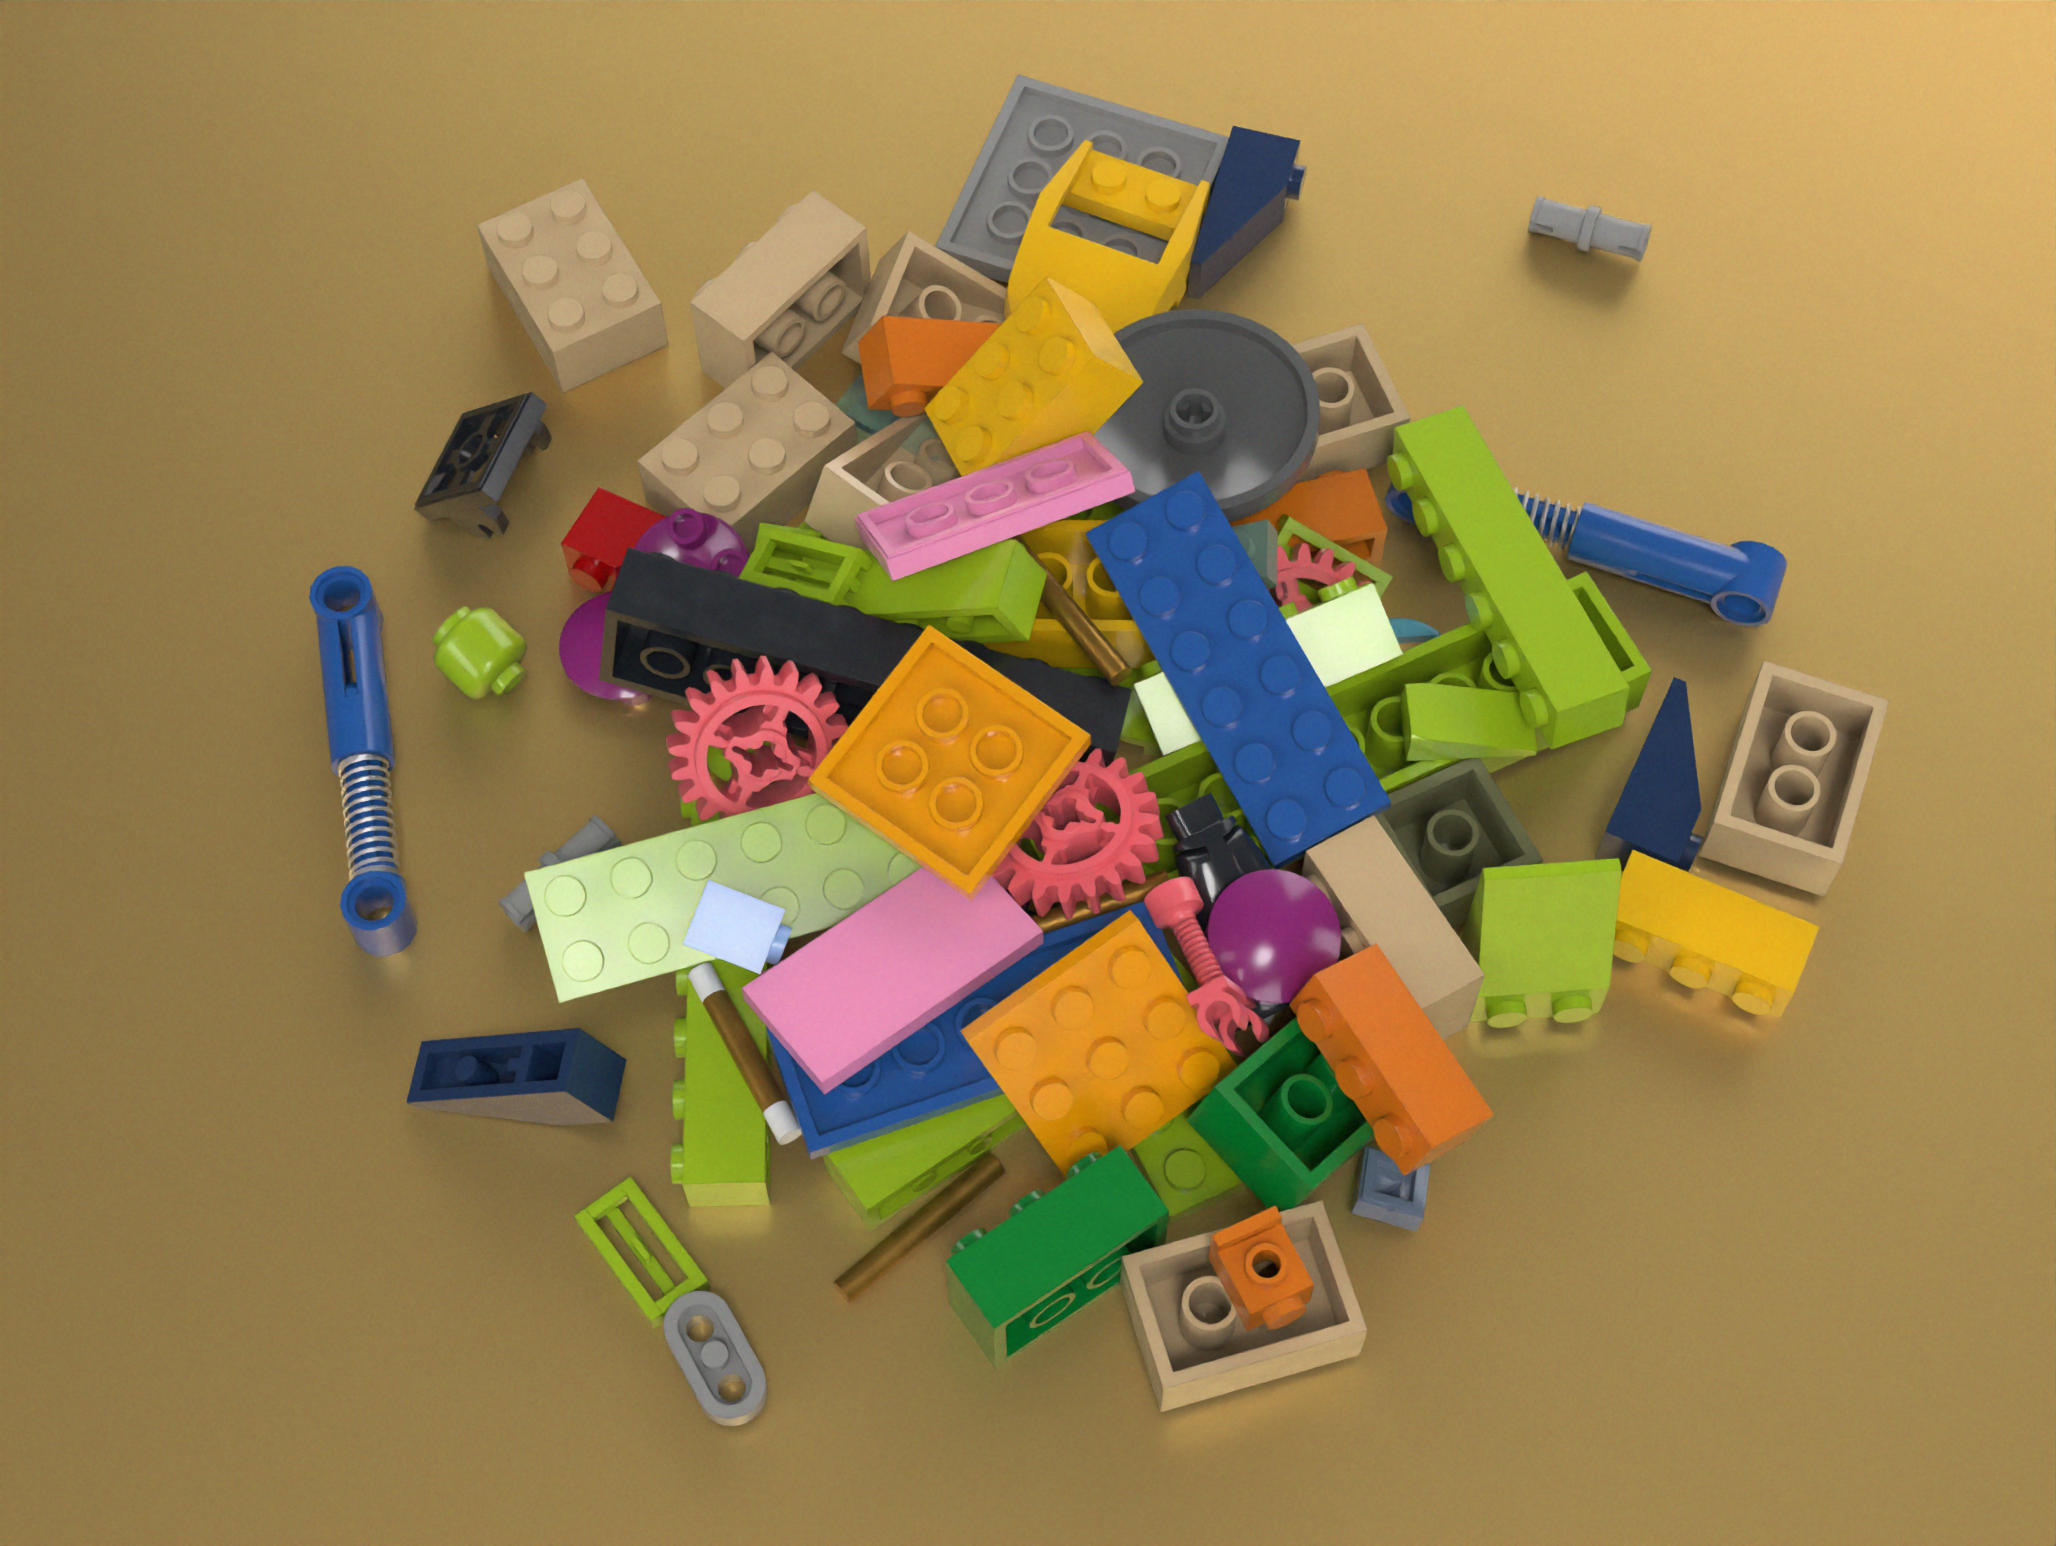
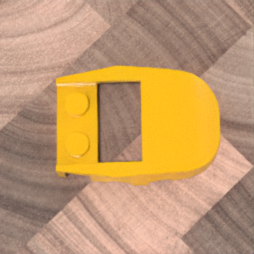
[1004,140,1210,334]

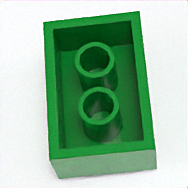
[1186,1016,1375,1212]
[945,1145,1169,1369]

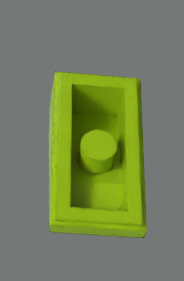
[1400,683,1538,761]

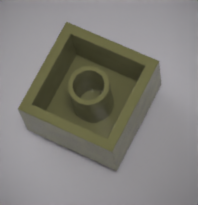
[1375,758,1543,929]

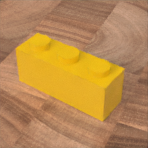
[1613,850,1820,1018]

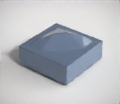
[1351,1146,1430,1232]

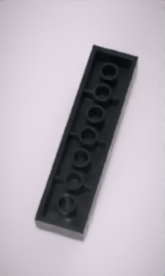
[599,547,1132,767]

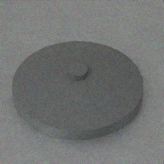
[1093,309,1320,522]

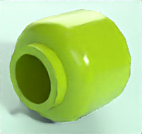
[432,606,527,699]

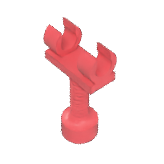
[1144,877,1269,1057]

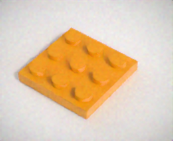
[807,625,1091,901]
[960,910,1238,1179]

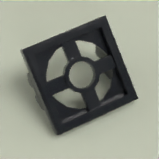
[414,392,552,539]

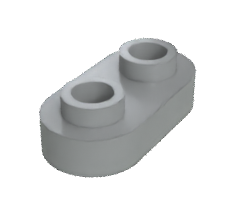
[663,1291,768,1426]

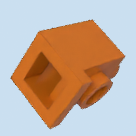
[1208,1206,1314,1331]

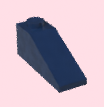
[1188,126,1307,299]
[1595,677,1704,872]
[406,1028,627,1126]

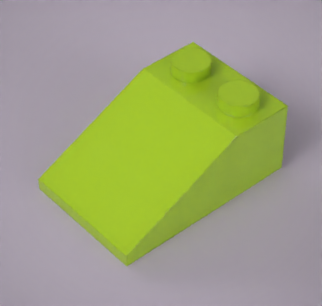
[1461,858,1621,1028]

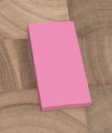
[854,431,1135,581]
[742,867,1044,1095]

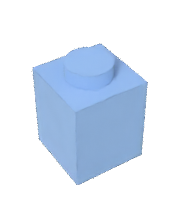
[683,880,792,974]

